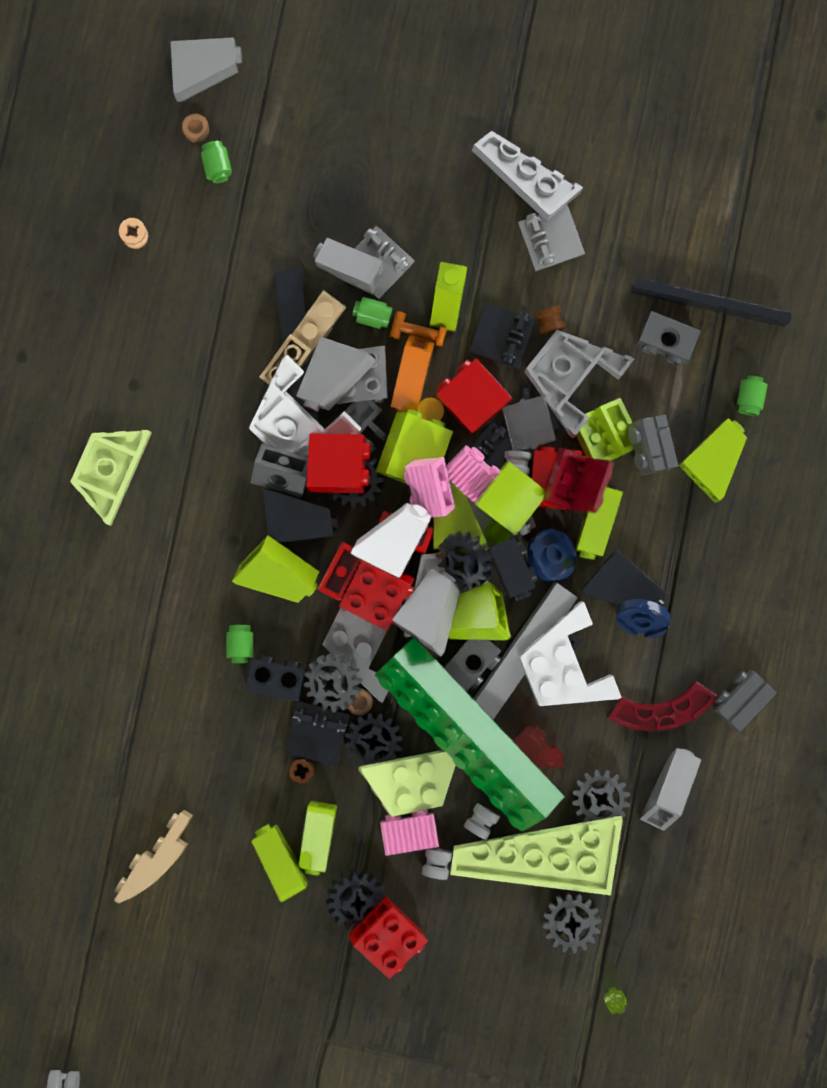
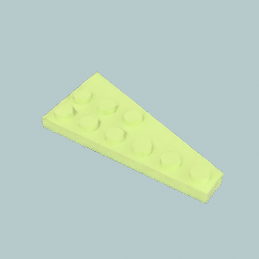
[450,816,623,895]

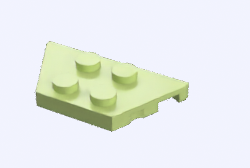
[70,430,152,526]
[358,750,456,817]

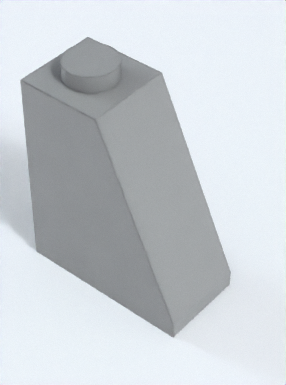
[171,38,242,102]
[313,238,385,295]
[297,337,375,411]
[392,568,460,656]
[640,748,702,831]

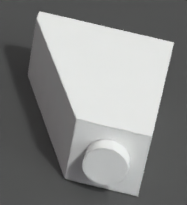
[351,503,431,578]

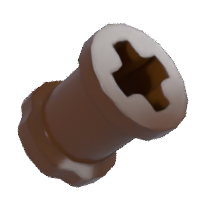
[289,758,315,784]

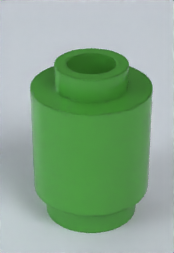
[201,141,232,183]
[352,297,393,329]
[737,376,768,416]
[226,625,253,664]

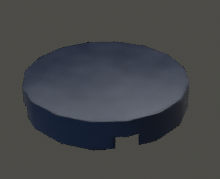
[528,528,576,582]
[616,599,671,638]

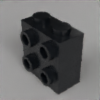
[487,537,538,602]

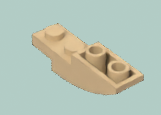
[260,291,346,385]
[114,810,193,903]

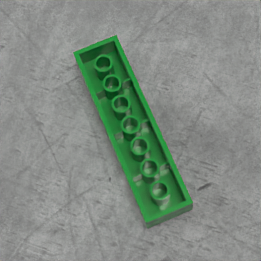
[374,638,564,832]

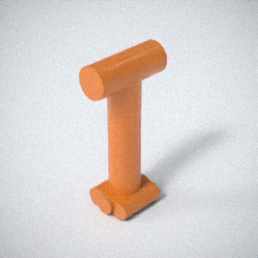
[389,311,447,347]

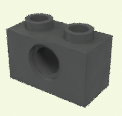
[636,311,701,366]
[251,443,308,498]
[444,640,501,692]

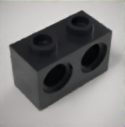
[245,655,306,702]

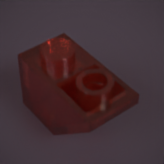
[511,724,566,769]

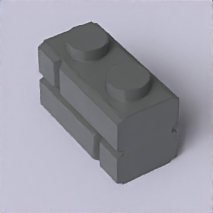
[628,415,678,476]
[713,670,777,732]

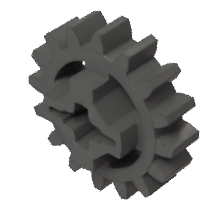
[304,653,362,712]
[571,769,630,822]
[542,893,601,954]

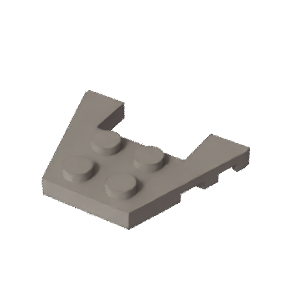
[525,330,634,438]
[322,604,403,703]

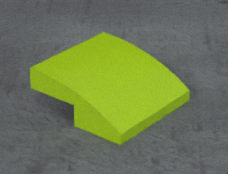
[576,398,635,461]
[475,461,546,536]

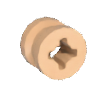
[119,218,148,249]

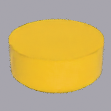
[417,398,444,421]

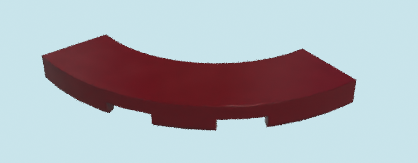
[607,681,718,731]

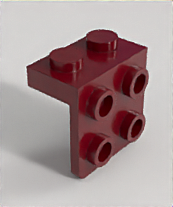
[543,448,613,514]

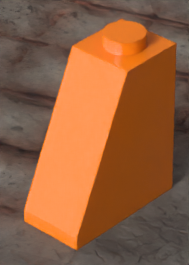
[391,334,435,412]

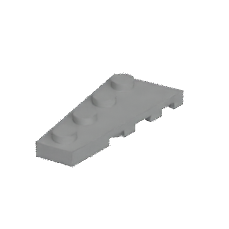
[472,131,583,221]

